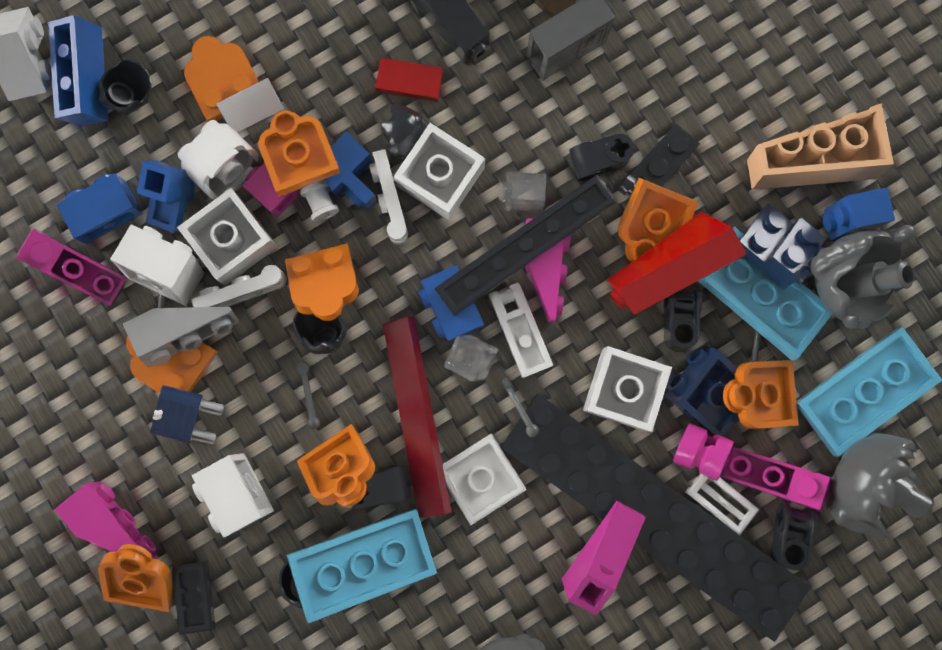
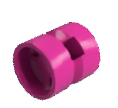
[673,423,734,481]

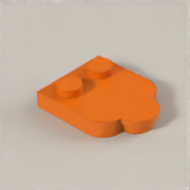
[184,36,259,122]
[258,110,341,197]
[618,178,699,262]
[285,243,359,321]
[126,337,218,394]
[723,360,799,429]
[297,424,375,507]
[98,544,174,612]

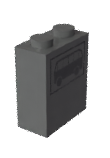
[526,0,615,81]

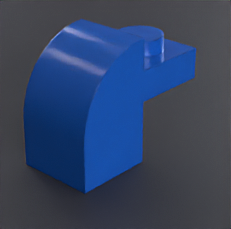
[325,131,377,211]
[137,160,195,233]

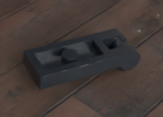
[617,123,700,196]

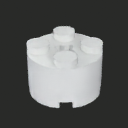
[178,120,259,200]

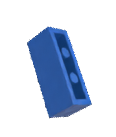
[48,15,108,126]

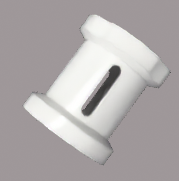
[300,180,339,222]

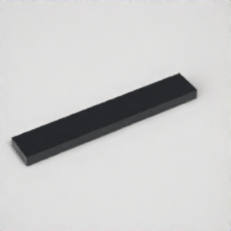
[435,175,616,316]

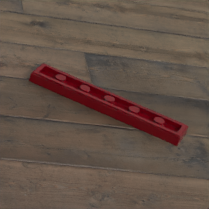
[383,317,452,518]

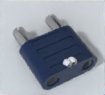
[150,385,224,445]

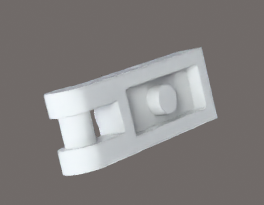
[369,149,408,245]
[191,265,287,307]
[488,282,553,378]

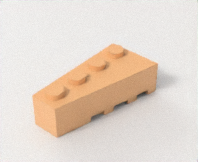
[747,103,894,190]

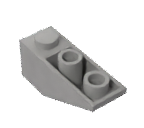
[123,307,239,368]

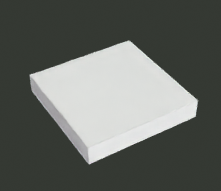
[443,433,527,525]

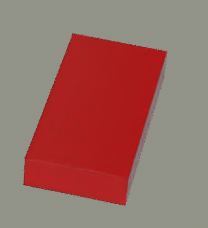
[375,57,443,102]

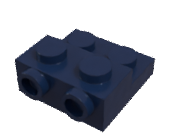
[739,203,826,290]
[665,345,738,437]

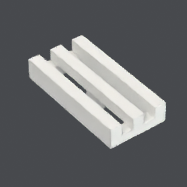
[685,475,759,535]

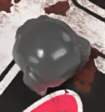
[810,225,915,329]
[830,433,934,541]

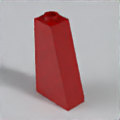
[607,212,747,315]

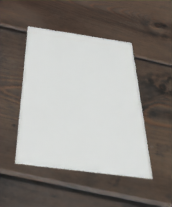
[216,78,284,133]

